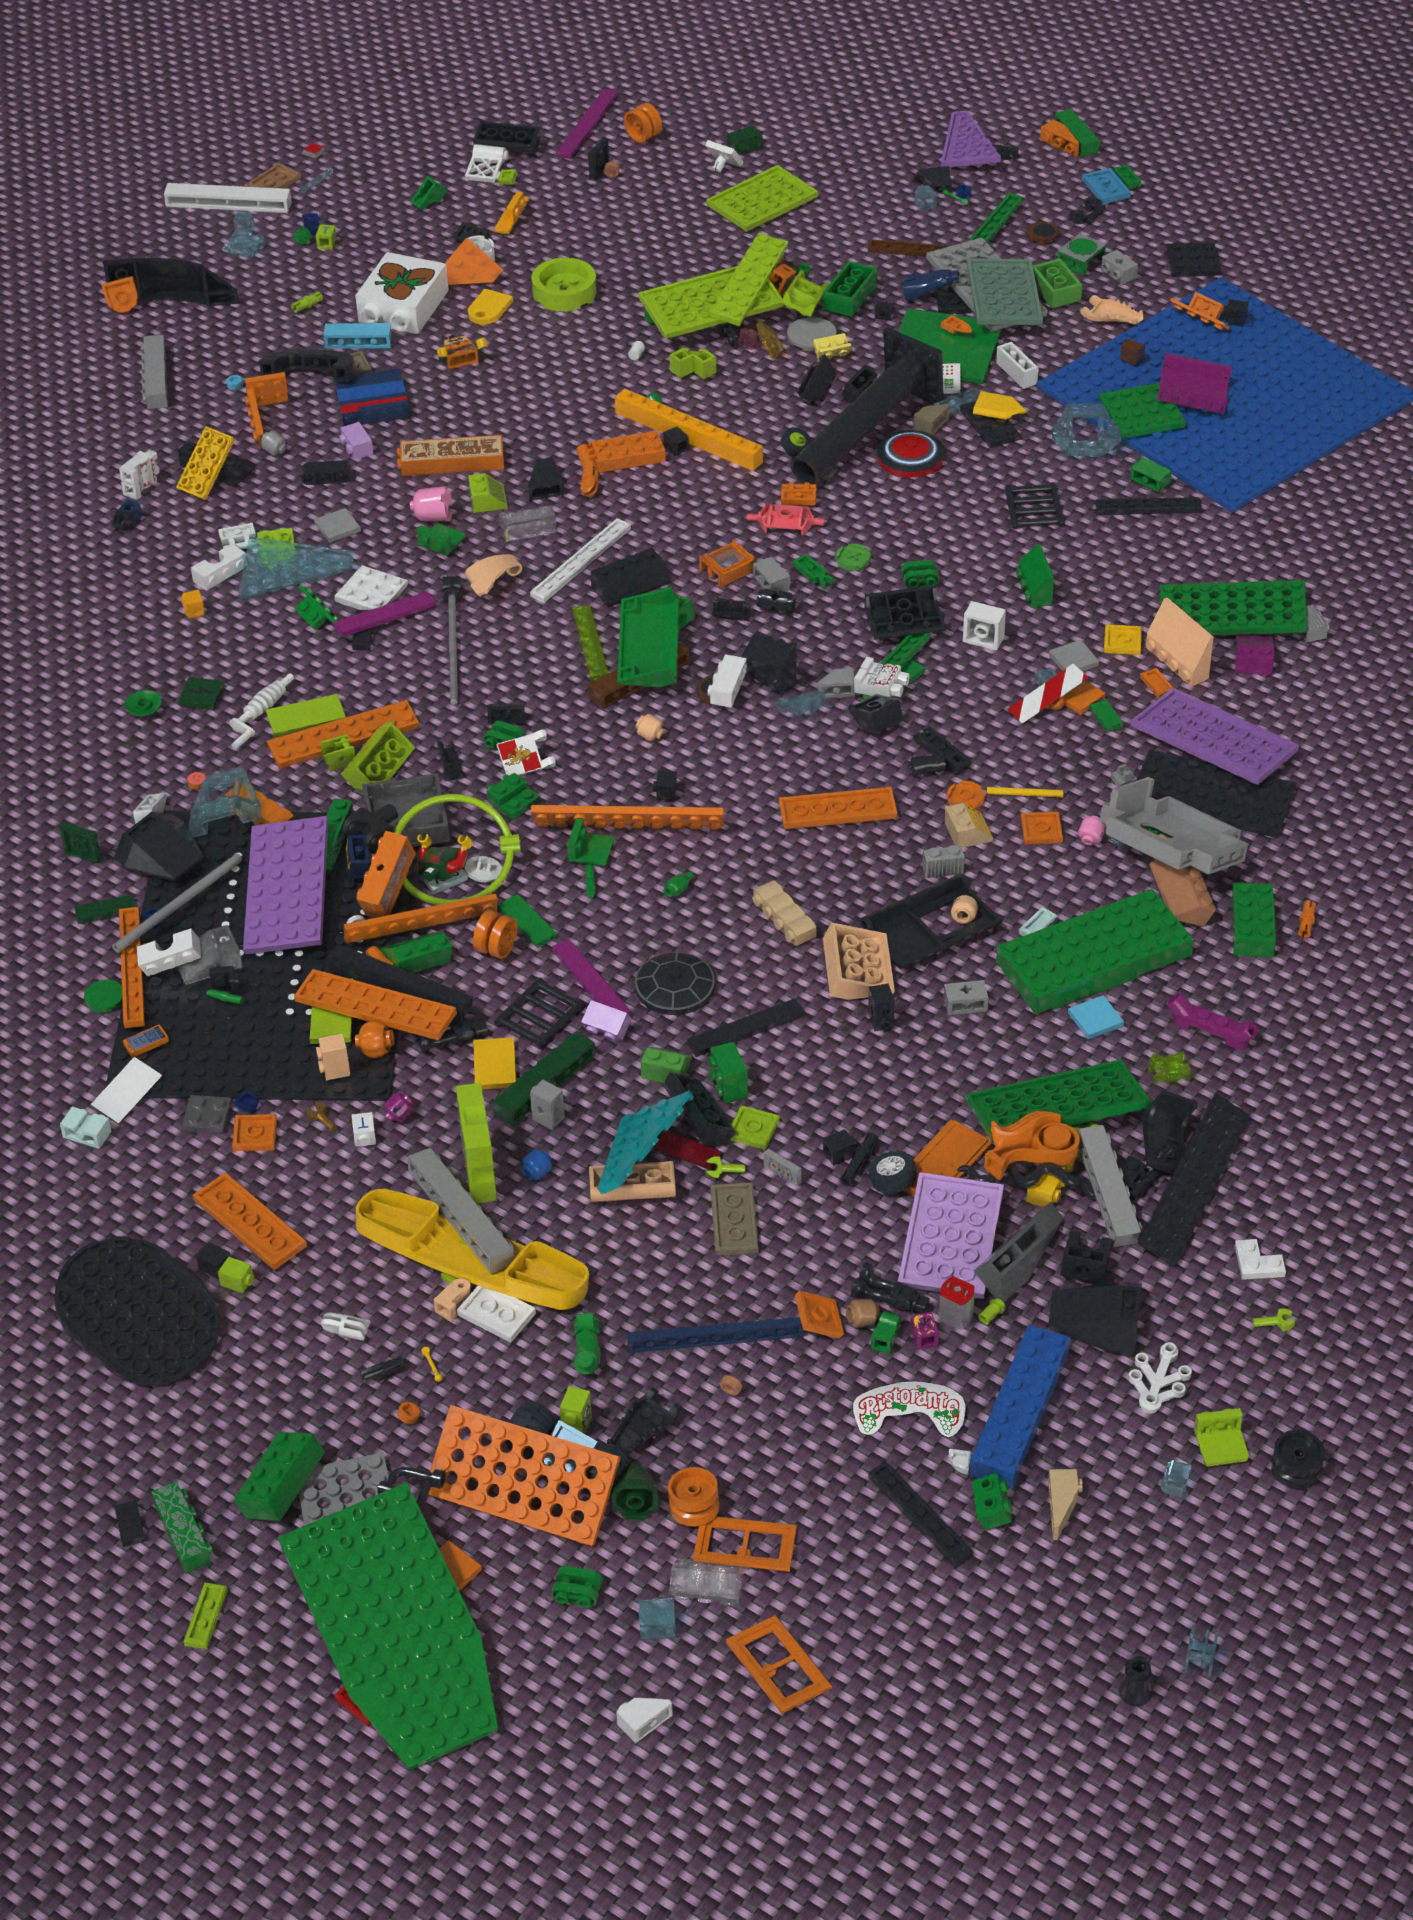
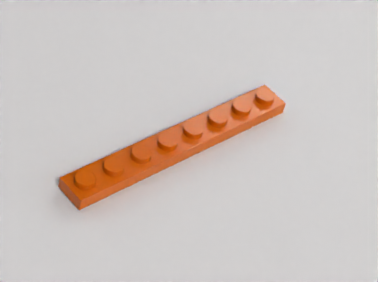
[344,894,498,943]
[119,907,145,1028]

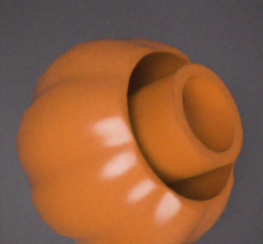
[355,1021,394,1058]

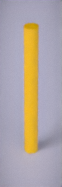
[987,787,1063,798]

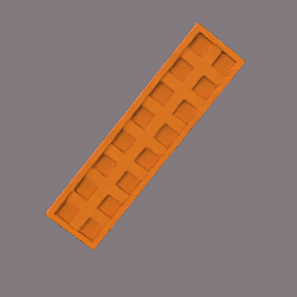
[267,700,420,769]
[294,969,457,1040]

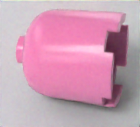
[410,486,452,522]

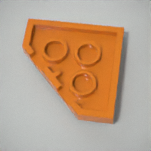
[445,238,503,285]

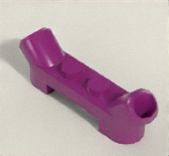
[1167,993,1258,1049]

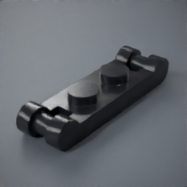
[913,726,971,774]

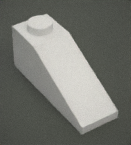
[133,793,167,824]

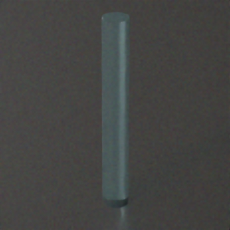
[298,168,333,195]

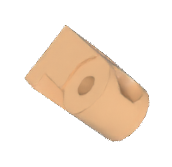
[434,1278,471,1322]

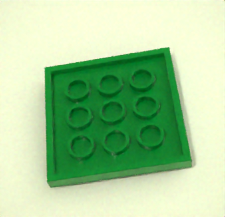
[1098,383,1186,439]

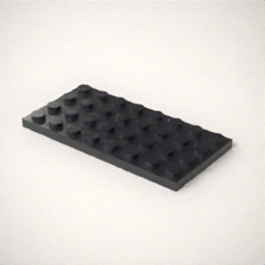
[1137,749,1297,838]

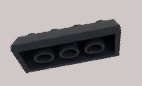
[178,441,255,488]
[590,548,670,607]

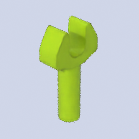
[705,1157,745,1178]
[1252,1309,1295,1331]

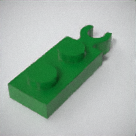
[792,554,833,589]

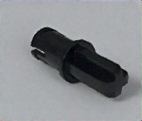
[360,1356,405,1382]

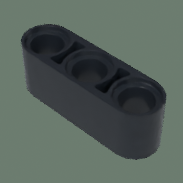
[301,460,351,485]

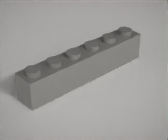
[141,335,168,409]
[1078,1125,1142,1247]

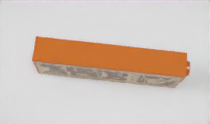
[397,435,504,476]

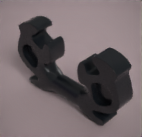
[1069,197,1106,225]

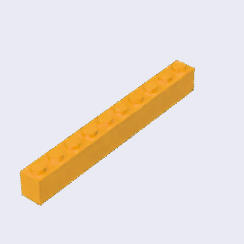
[615,388,763,471]

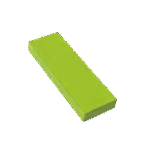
[184,1582,228,1650]

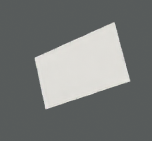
[91,1057,162,1123]

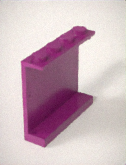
[1157,353,1232,414]

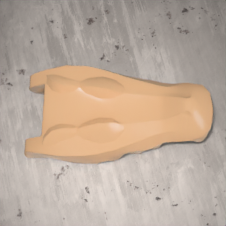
[1080,295,1144,325]

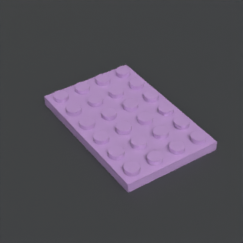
[898,1172,1004,1299]

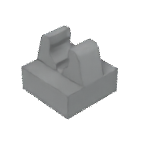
[1111,764,1137,787]

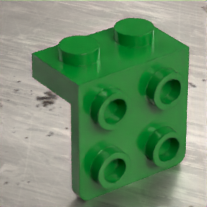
[417,524,465,556]

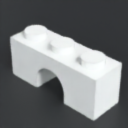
[191,544,248,591]
[137,928,201,976]

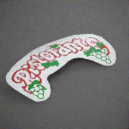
[853,1381,965,1437]

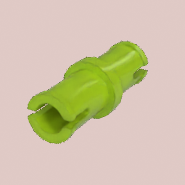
[291,291,323,313]

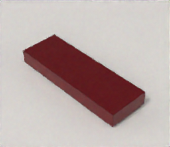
[655,1131,721,1170]

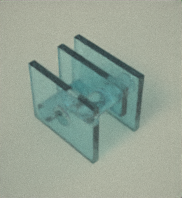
[638,1598,676,1640]
[1184,1626,1219,1678]

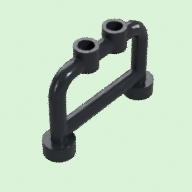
[377,1467,446,1513]

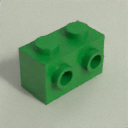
[972,1472,1013,1530]

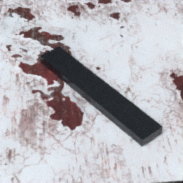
[1095,497,1201,515]
[687,998,804,1057]
[868,1461,974,1568]

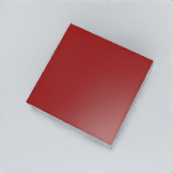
[303,143,325,159]

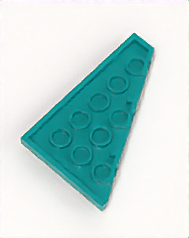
[597,1090,694,1195]

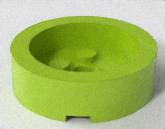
[531,258,597,311]

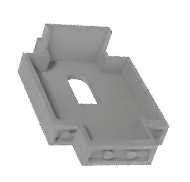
[1100,777,1248,874]

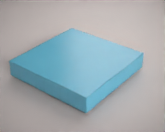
[1068,995,1124,1040]

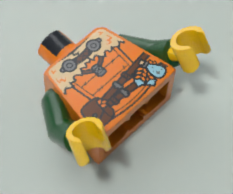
[437,335,487,369]

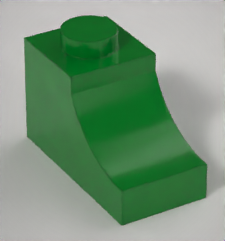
[410,176,447,211]

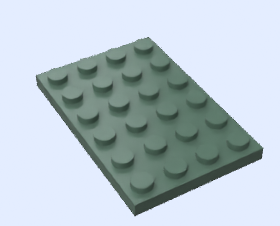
[966,259,1043,325]

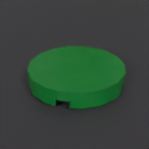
[84,980,123,1013]

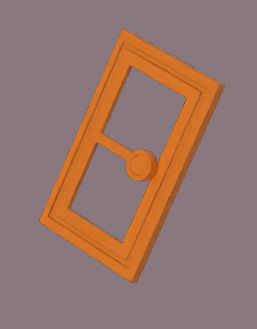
[693,1517,797,1572]
[726,1615,833,1714]

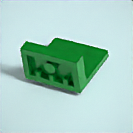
[567,818,614,866]

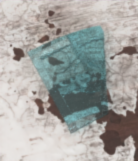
[774,690,825,716]

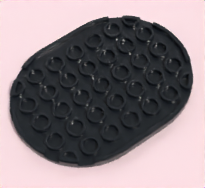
[54,1236,220,1386]

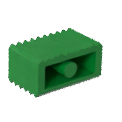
[1130,457,1172,493]

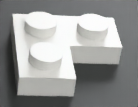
[1235,1239,1286,1280]

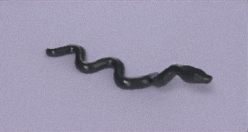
[957,1162,1096,1200]

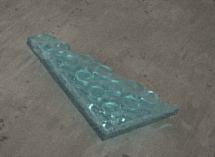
[239,537,355,599]

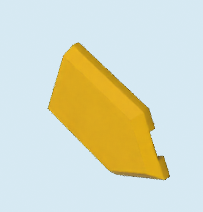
[973,391,1027,420]

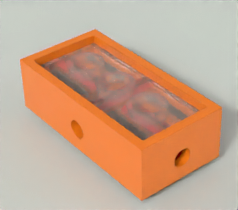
[356,831,416,918]

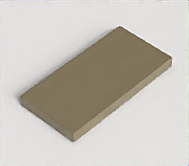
[710,1182,758,1256]

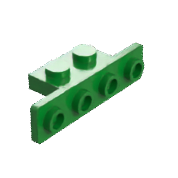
[294,584,340,631]

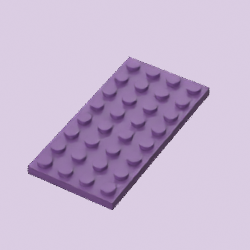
[1131,688,1299,785]
[243,816,329,954]

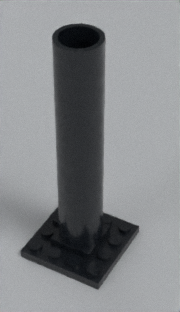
[790,327,944,484]

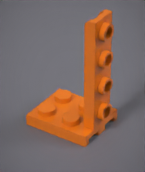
[245,372,289,448]

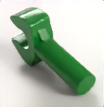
[789,263,810,277]

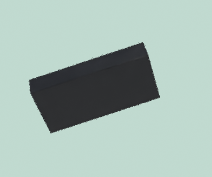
[114,1500,145,1547]

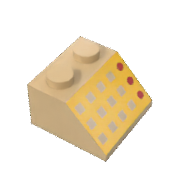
[945,803,993,847]

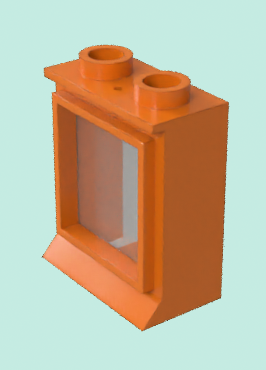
[699,540,755,588]

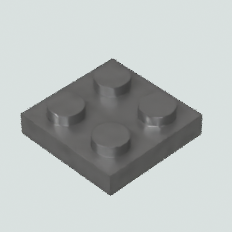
[182,1095,232,1134]

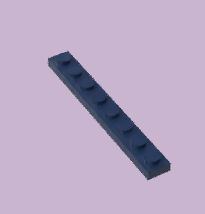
[627,1317,803,1353]

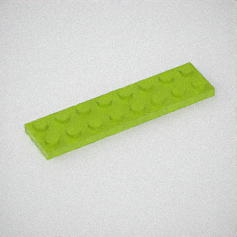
[709,233,788,326]

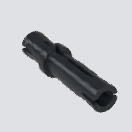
[840,1133,879,1187]

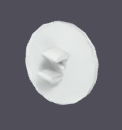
[464,856,502,883]

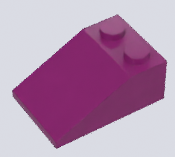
[1235,635,1274,675]

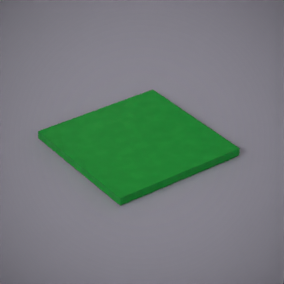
[899,308,1002,384]

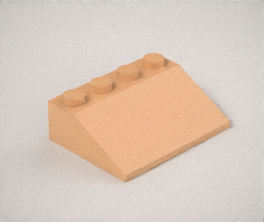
[1146,598,1214,687]
[823,922,895,1000]

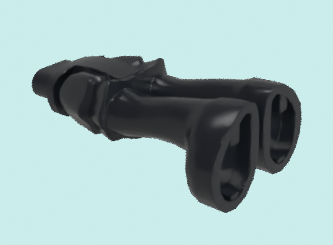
[417,1018,488,1052]
[851,1262,930,1313]

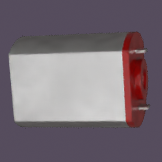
[939,1276,975,1330]

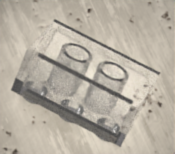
[498,505,557,542]
[669,1558,746,1606]

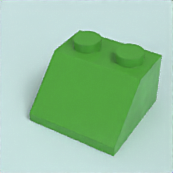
[641,1046,693,1083]

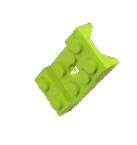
[781,270,829,317]

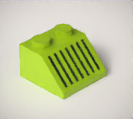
[468,473,508,513]

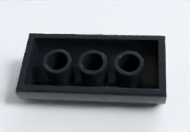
[473,121,540,155]
[664,1072,736,1147]

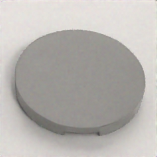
[787,317,836,351]

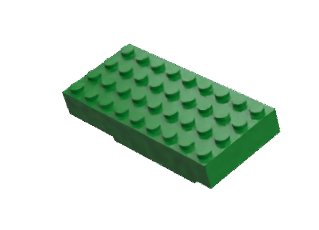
[996,888,1194,1014]

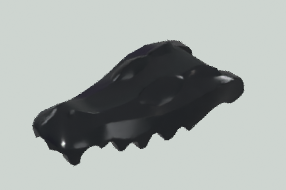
[607,1387,682,1455]

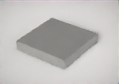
[314,508,361,543]
[1049,640,1099,671]

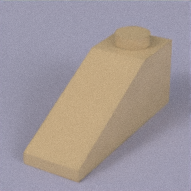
[1048,1469,1082,1540]

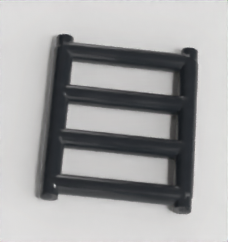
[1005,482,1064,529]
[494,977,586,1049]

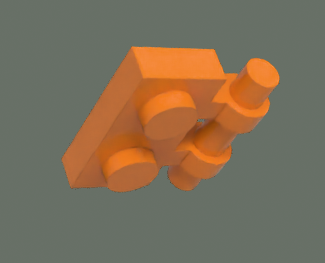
[781,482,816,506]

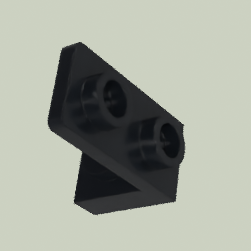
[721,320,744,349]

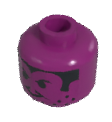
[384,1092,415,1123]

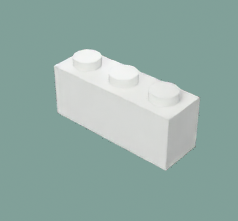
[996,342,1038,389]
[708,654,746,708]

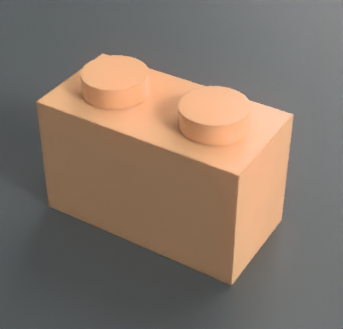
[316,1033,350,1080]

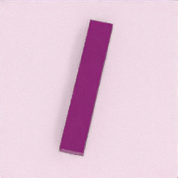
[333,591,436,637]
[552,939,631,1016]

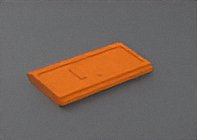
[903,1119,992,1197]

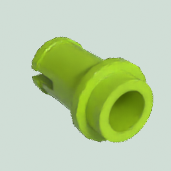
[978,1298,1005,1325]

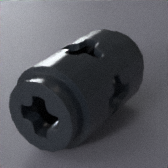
[757,588,796,614]

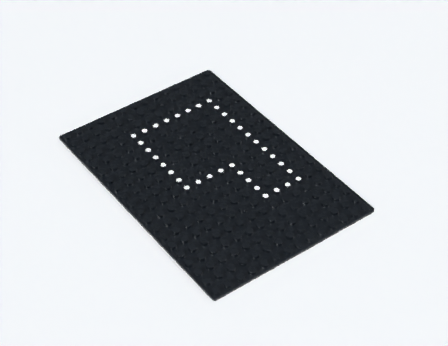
[105,811,422,1101]

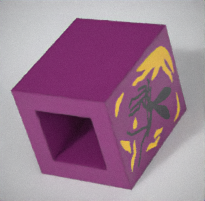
[910,1312,939,1350]

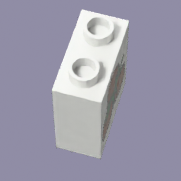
[356,252,449,334]

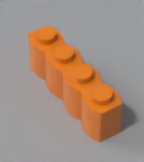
[225,782,295,825]

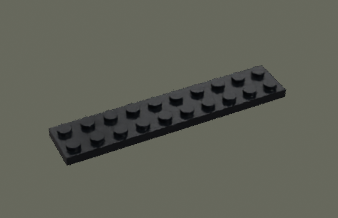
[1137,1093,1250,1267]

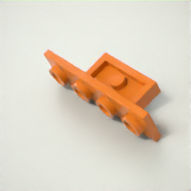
[1170,292,1230,330]

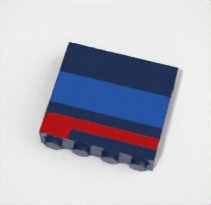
[334,368,410,427]

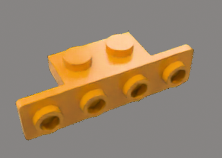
[494,191,529,234]

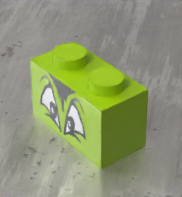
[560,1386,592,1434]

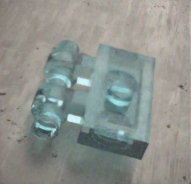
[224,230,265,257]

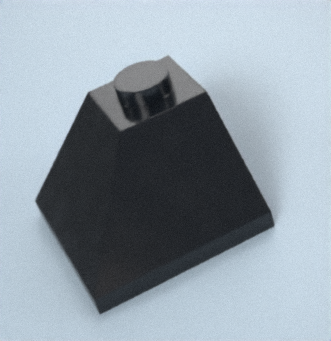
[913,166,952,191]

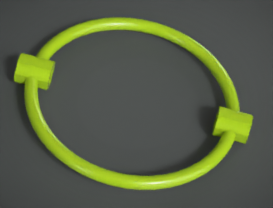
[394,794,520,905]

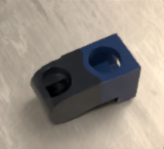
[111,499,143,532]

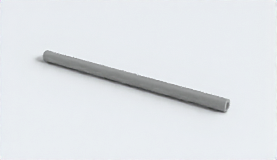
[112,854,242,953]

